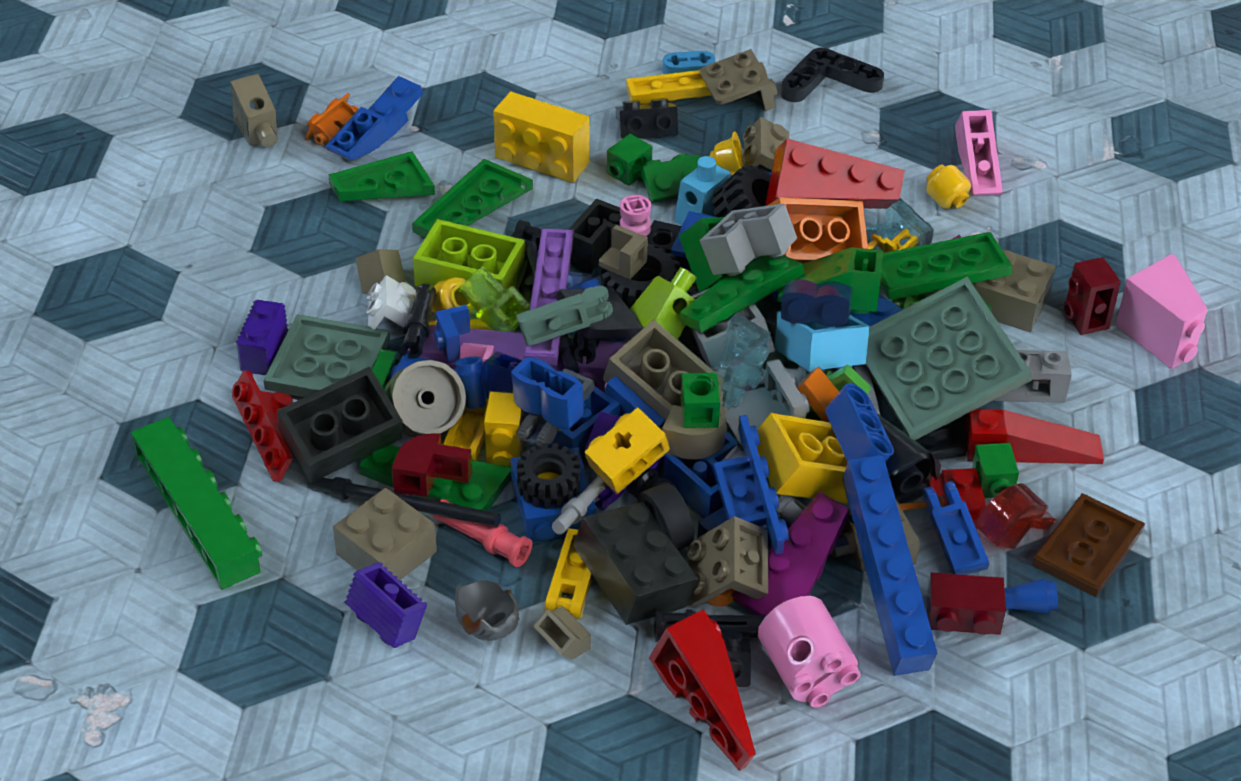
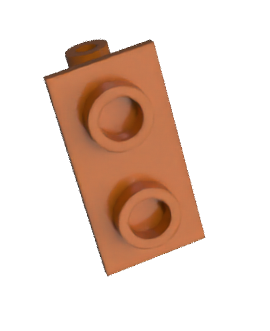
[305,93,359,145]

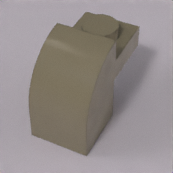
[662,390,727,459]

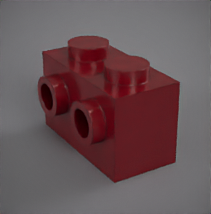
[1063,257,1121,335]

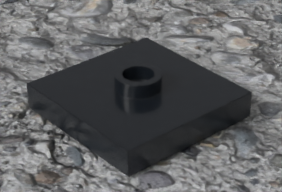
[556,288,644,339]

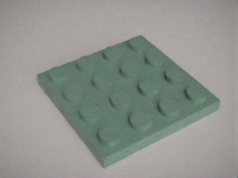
[865,277,1033,441]

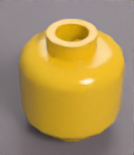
[926,164,971,209]
[432,277,476,315]

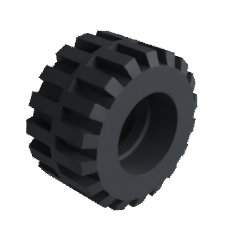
[712,165,771,217]
[601,244,680,309]

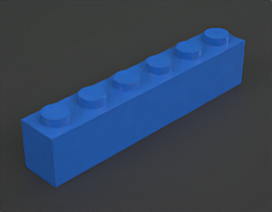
[842,455,937,676]

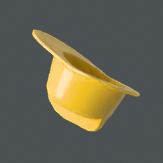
[710,131,744,175]

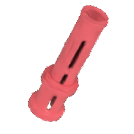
[433,499,533,568]

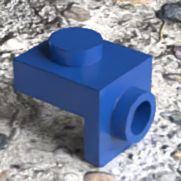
[433,305,470,362]

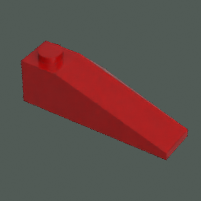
[961,409,1104,464]
[649,609,756,771]

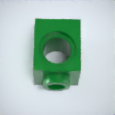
[606,134,653,186]
[681,373,720,428]
[972,443,1019,498]

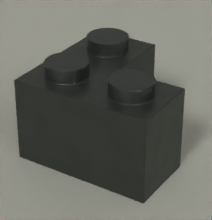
[568,199,622,272]

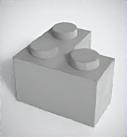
[700,204,797,276]

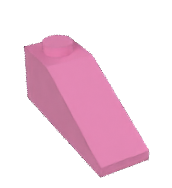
[955,110,1003,196]

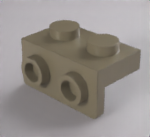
[743,117,789,170]

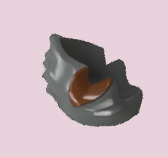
[455,580,520,641]

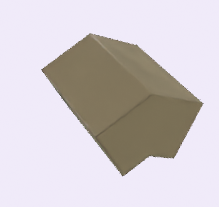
[533,606,591,660]

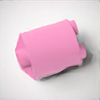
[758,596,861,708]

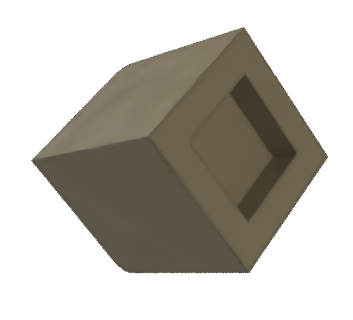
[599,225,648,279]
[355,249,406,294]

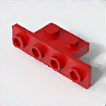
[232,370,293,482]

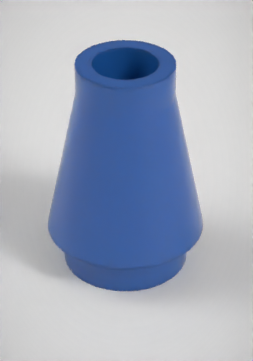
[454,356,487,409]
[1005,578,1058,614]

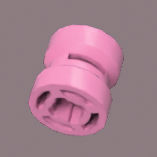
[620,195,652,237]

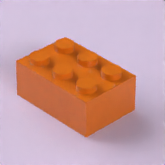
[767,197,868,264]

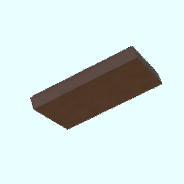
[1032,493,1145,597]

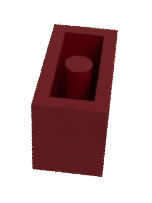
[927,572,1006,635]

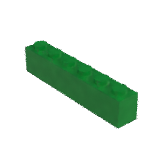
[131,416,262,590]

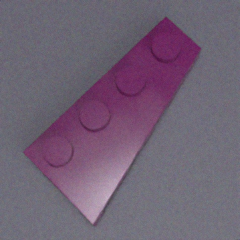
[732,492,849,616]

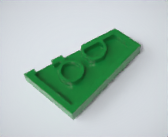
[328,151,435,201]

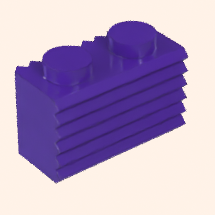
[236,300,289,375]
[344,562,427,648]

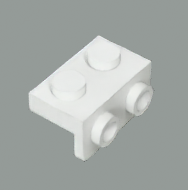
[366,275,416,330]

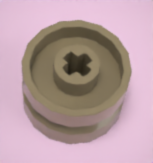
[385,360,466,437]

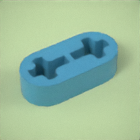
[662,51,715,74]

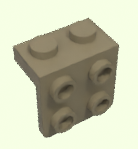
[700,49,777,111]

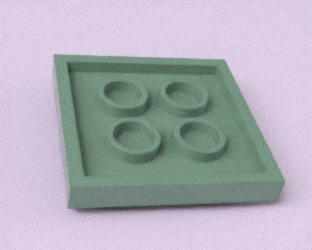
[263,314,390,397]

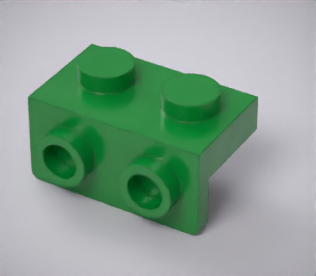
[638,153,700,204]

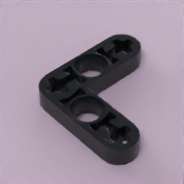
[781,48,884,102]

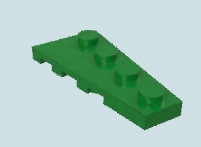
[412,159,533,238]
[680,255,805,333]
[359,445,511,511]

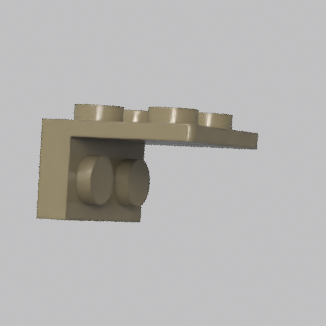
[687,516,768,608]

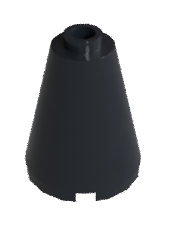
[877,414,941,504]

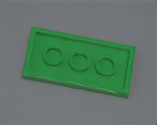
[880,232,1013,300]

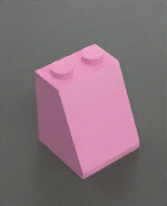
[1116,254,1207,369]

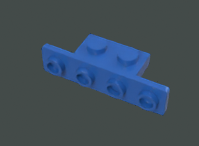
[713,415,789,555]

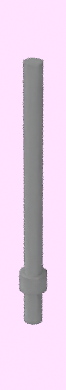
[552,476,608,534]

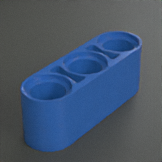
[825,383,894,462]

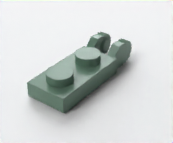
[516,285,613,347]

